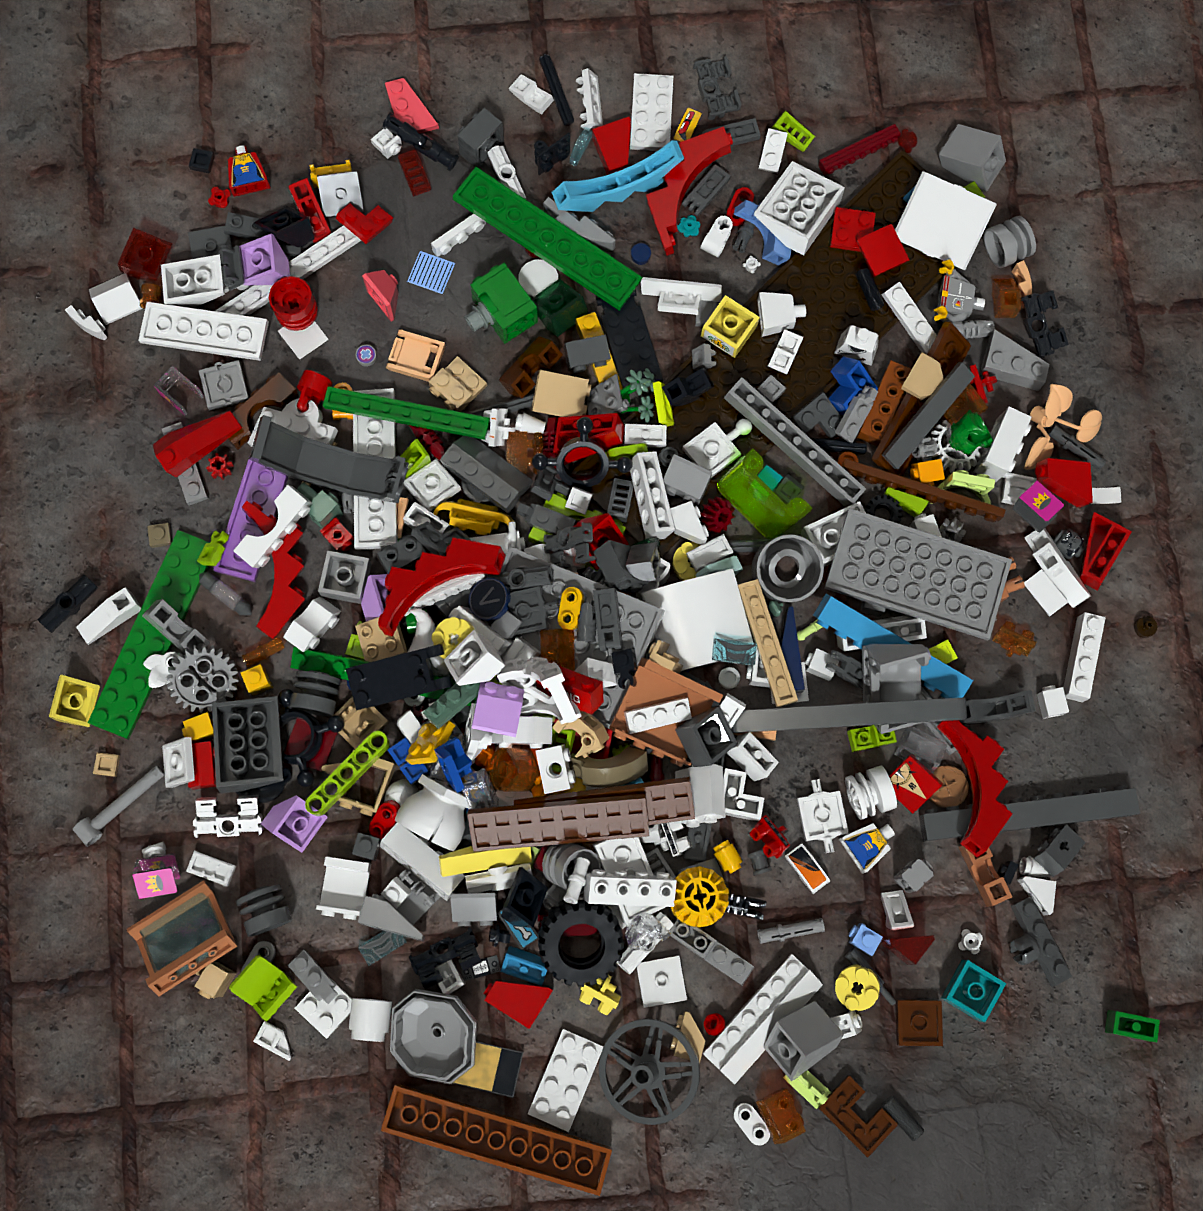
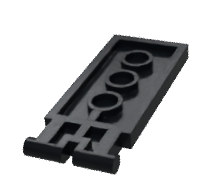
[596,290,663,388]

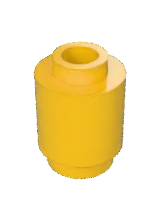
[713,840,743,874]

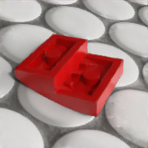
[856,224,909,277]

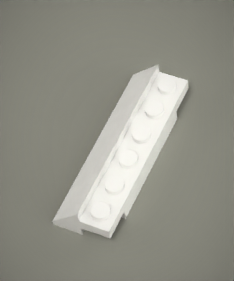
[702,954,823,1085]

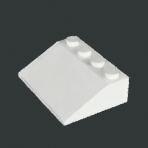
[754,161,845,255]

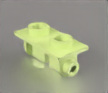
[783,1070,831,1109]

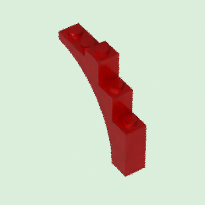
[242,501,305,640]
[378,538,506,636]
[937,720,1013,857]

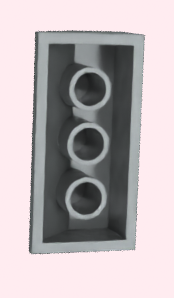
[440,436,533,514]

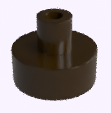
[1134,616,1158,638]

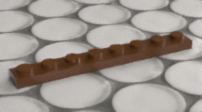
[842,459,1006,522]

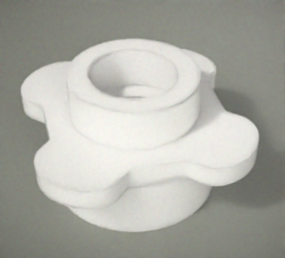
[958,929,983,954]

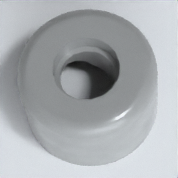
[752,535,824,602]

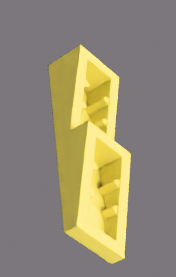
[439,846,532,877]

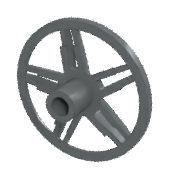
[599,1018,700,1125]

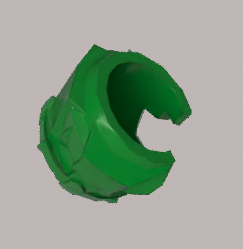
[949,409,993,455]

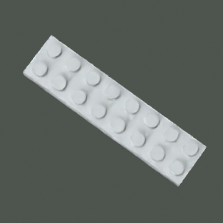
[353,388,398,550]

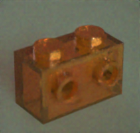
[756,1089,806,1144]

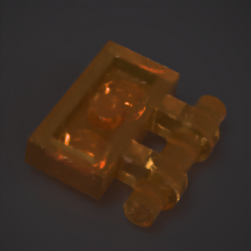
[506,431,543,474]

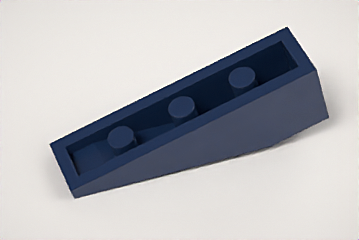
[780,606,805,693]

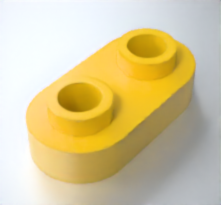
[558,587,585,630]

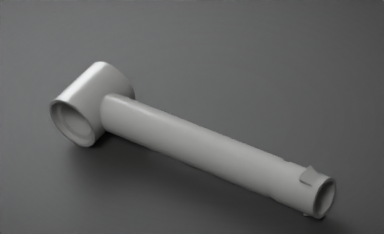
[73,766,165,847]

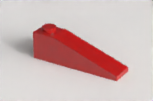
[153,411,243,478]

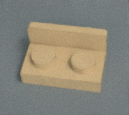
[648,640,683,673]

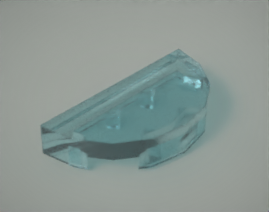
[569,129,592,166]

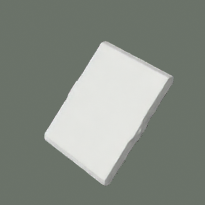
[895,171,997,270]

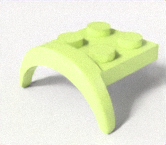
[931,470,995,505]

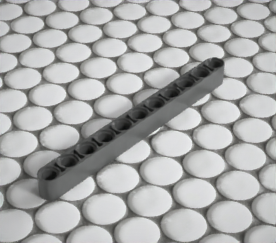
[731,698,967,733]

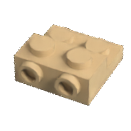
[428,356,487,412]

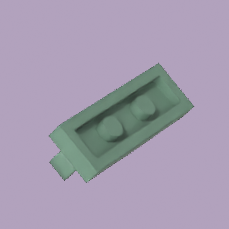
[423,683,480,729]

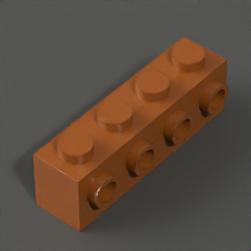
[857,360,912,447]

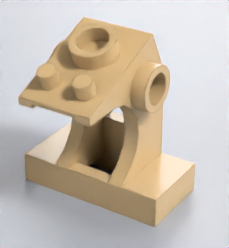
[552,710,609,758]

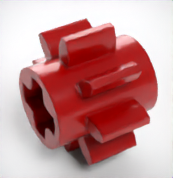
[206,453,234,480]

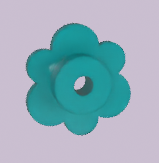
[678,215,701,237]

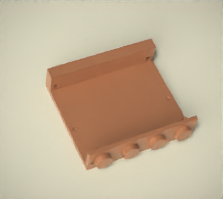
[609,657,723,767]

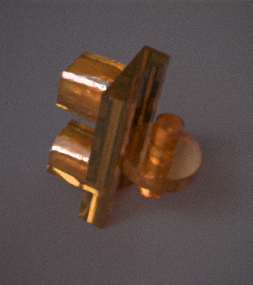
[992,621,1037,658]

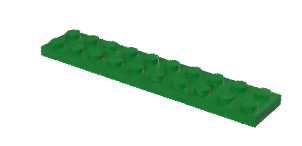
[452,167,643,311]
[88,530,210,740]

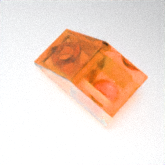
[992,278,1021,318]

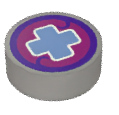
[356,345,377,366]

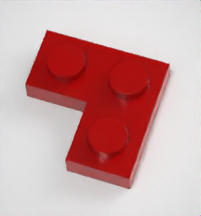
[336,203,393,244]

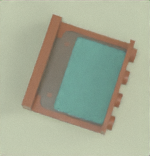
[127,880,237,996]

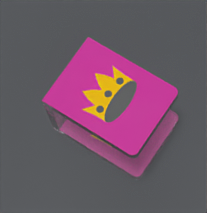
[153,366,204,416]
[132,853,181,899]

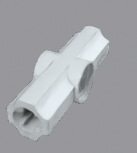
[487,145,526,200]
[465,863,533,894]
[616,912,674,975]

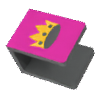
[1012,481,1064,533]

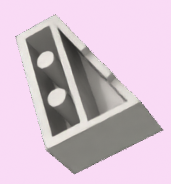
[980,330,1050,391]

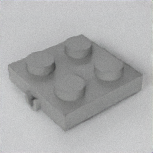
[199,360,249,411]

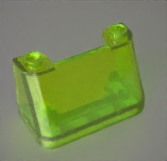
[717,448,812,539]

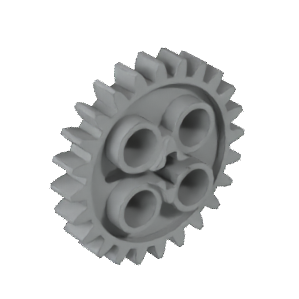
[166,644,238,713]

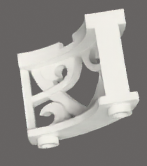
[497,657,582,724]

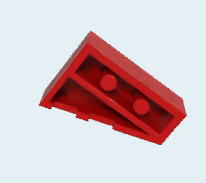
[553,413,625,465]
[1079,512,1132,591]

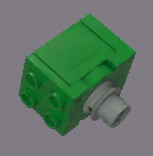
[464,263,538,344]

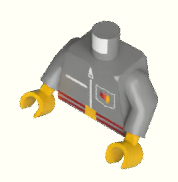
[933,260,985,323]

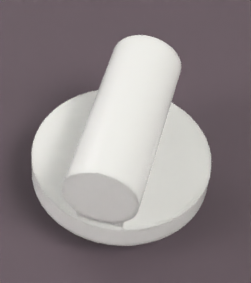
[142,842,166,858]

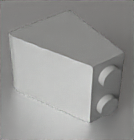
[939,124,1006,192]
[764,1001,844,1081]

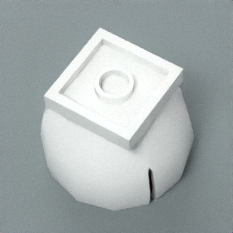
[395,774,477,851]

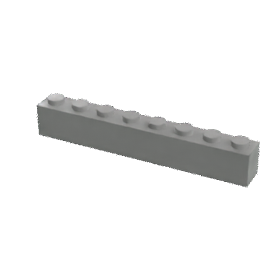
[724,377,866,507]

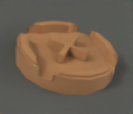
[929,765,969,808]

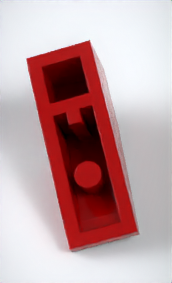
[288,178,331,243]

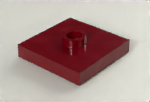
[284,719,338,772]

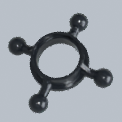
[532,417,633,490]
[278,689,345,787]

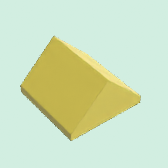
[49,675,100,727]

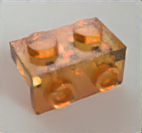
[540,629,575,671]

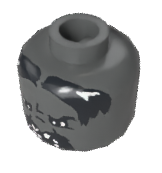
[1053,529,1085,559]

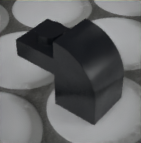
[662,368,714,406]

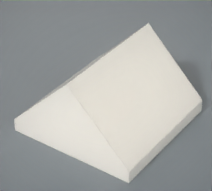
[89,273,143,325]

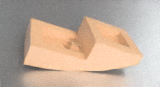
[1012,260,1032,309]

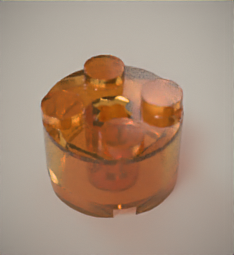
[490,748,540,792]

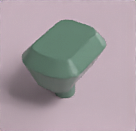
[768,601,783,617]

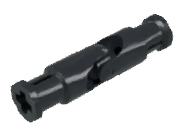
[382,112,459,171]

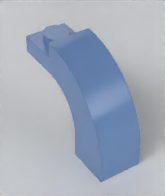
[734,200,791,266]

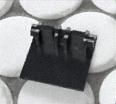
[534,133,570,175]

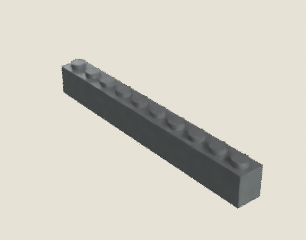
[919,785,1140,842]

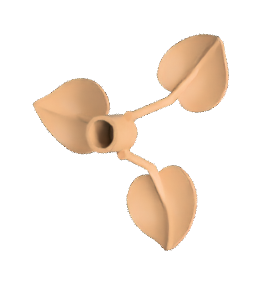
[1024,384,1102,470]

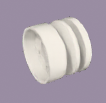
[845,765,897,820]

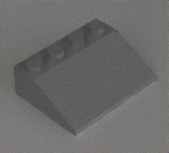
[212,696,283,793]

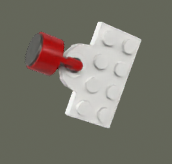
[248,369,338,447]

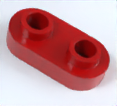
[726,187,754,226]
[369,800,401,840]

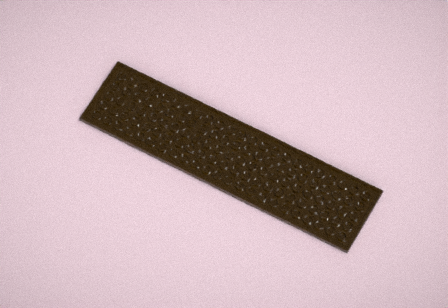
[571,150,990,558]

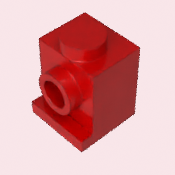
[320,517,354,553]

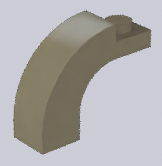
[568,746,648,787]

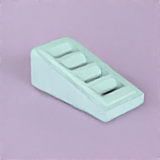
[696,556,743,577]

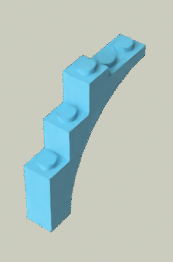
[551,140,684,212]

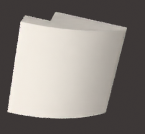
[641,569,756,671]

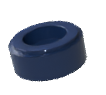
[631,243,651,265]

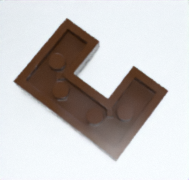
[818,1075,898,1158]

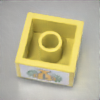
[701,295,760,358]

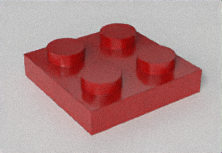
[830,207,876,252]

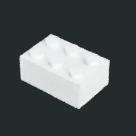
[974,407,1032,482]

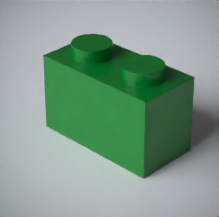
[1105,1010,1160,1043]

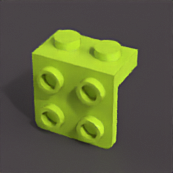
[229,955,297,1021]

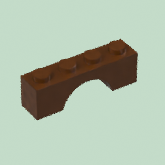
[227,373,299,450]

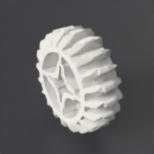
[931,418,984,473]

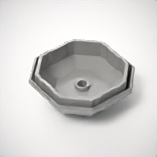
[390,989,477,1084]

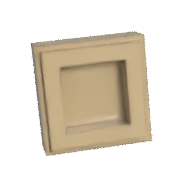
[93,752,120,777]

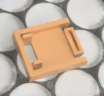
[386,330,445,381]

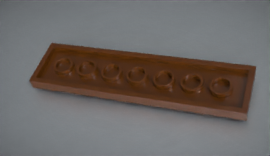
[872,322,971,477]

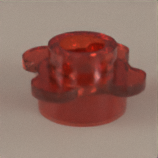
[898,129,917,153]

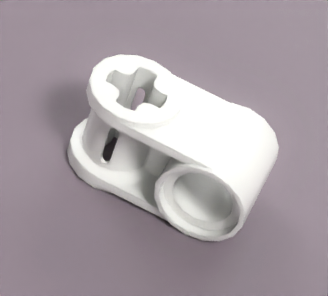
[700,216,733,257]

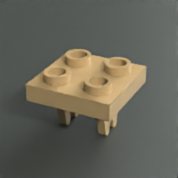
[355,617,407,662]
[334,697,389,749]

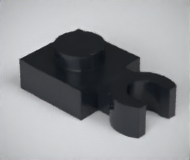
[611,648,637,689]

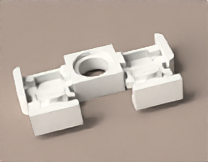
[193,795,264,838]

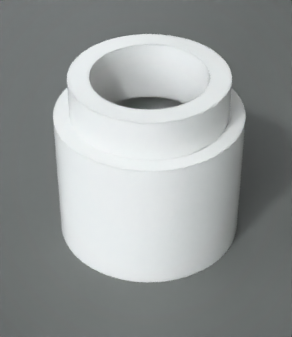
[348,998,392,1042]

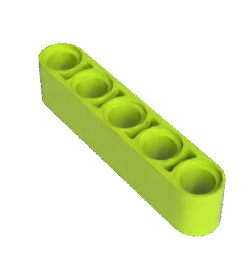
[305,731,390,816]

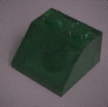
[531,279,589,337]

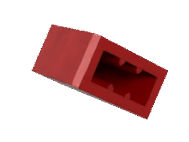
[592,117,631,175]
[1035,458,1093,508]
[483,981,553,1029]

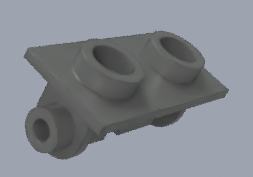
[219,245,244,291]

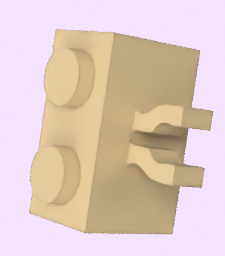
[195,962,237,999]

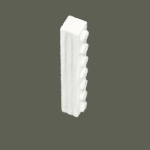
[404,574,486,616]

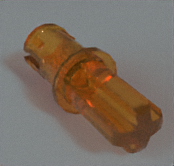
[242,638,285,667]

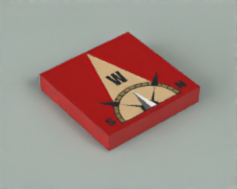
[889,754,943,814]

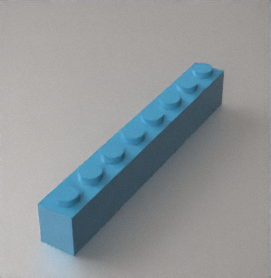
[813,594,974,698]

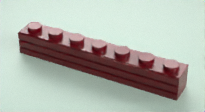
[818,124,901,176]

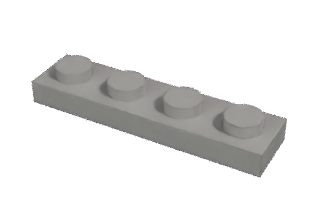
[162,422,208,505]

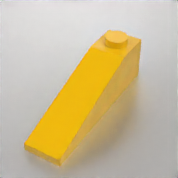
[576,312,623,390]

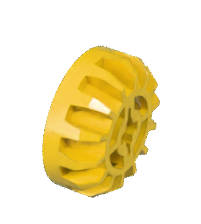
[670,866,729,927]

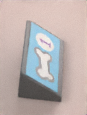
[497,909,538,950]

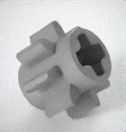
[912,436,937,462]
[939,518,966,543]

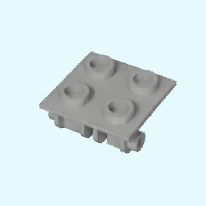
[586,374,630,415]
[381,869,441,925]

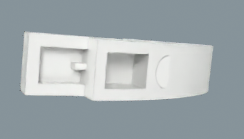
[1025,528,1091,608]

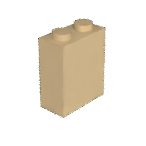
[531,370,591,417]

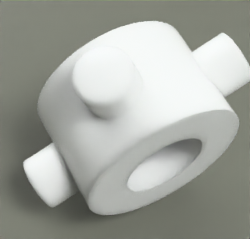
[743,256,760,273]

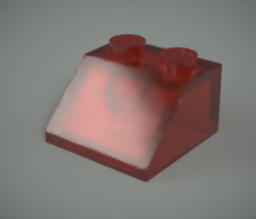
[118,228,173,281]

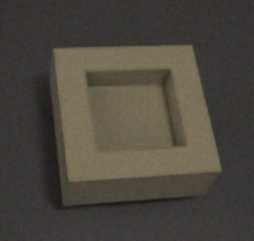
[147,523,172,548]

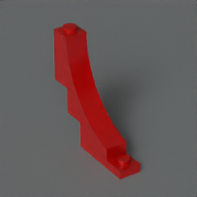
[646,126,733,256]

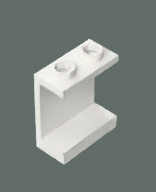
[316,857,371,920]

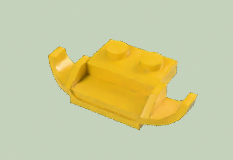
[433,499,514,535]

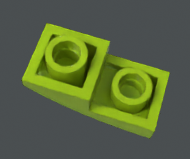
[847,725,897,752]

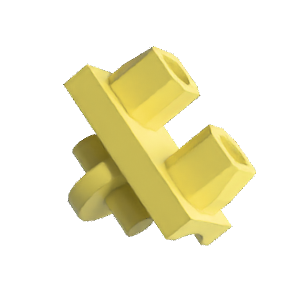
[579,975,621,1015]

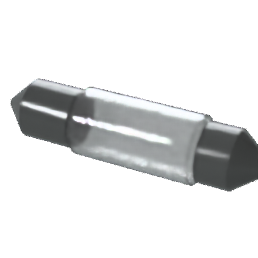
[199,572,252,616]

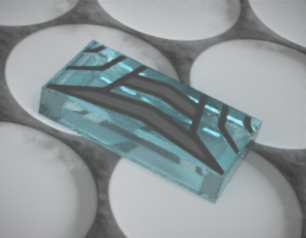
[712,638,757,666]
[358,931,407,966]

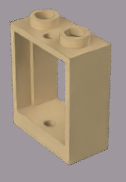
[338,750,396,817]

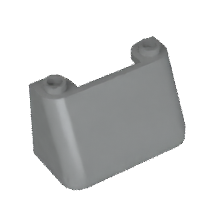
[862,644,931,734]

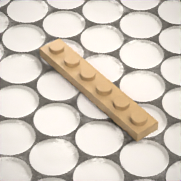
[738,579,798,708]

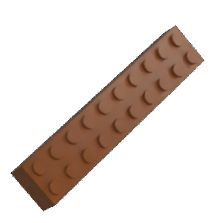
[381,1084,612,1196]

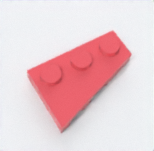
[385,78,439,134]

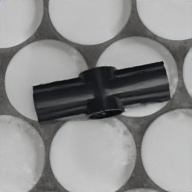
[37,575,98,633]

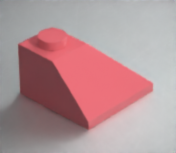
[362,270,398,322]

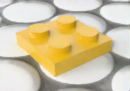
[405,721,455,765]

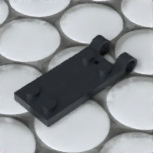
[346,644,453,711]

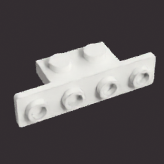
[641,277,722,315]

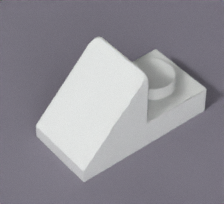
[881,890,914,930]

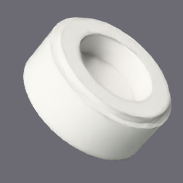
[718,667,740,689]

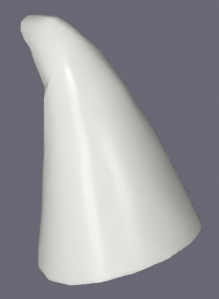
[407,608,436,653]

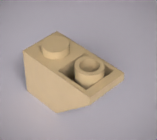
[670,1011,705,1063]

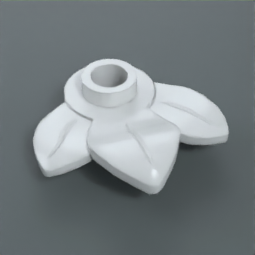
[143,651,183,691]

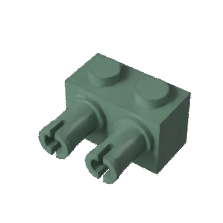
[297,482,343,529]

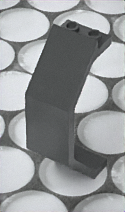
[249,415,409,503]

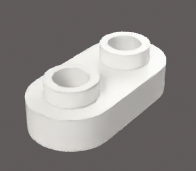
[733,1103,770,1145]

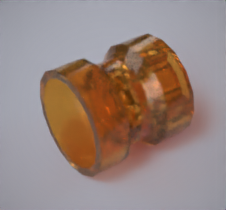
[139,283,162,309]

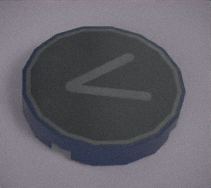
[469,578,511,621]

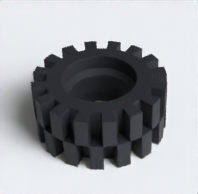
[864,494,903,524]

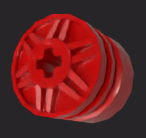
[268,276,318,331]

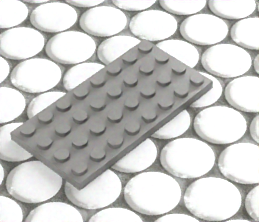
[824,508,1012,640]

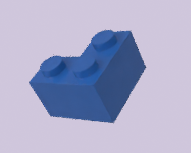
[828,356,878,416]

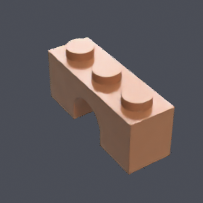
[958,845,1012,907]

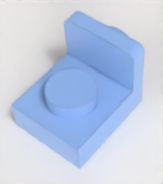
[848,923,883,956]

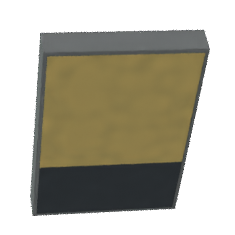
[453,1041,524,1097]

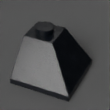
[253,206,315,247]
[501,867,548,928]

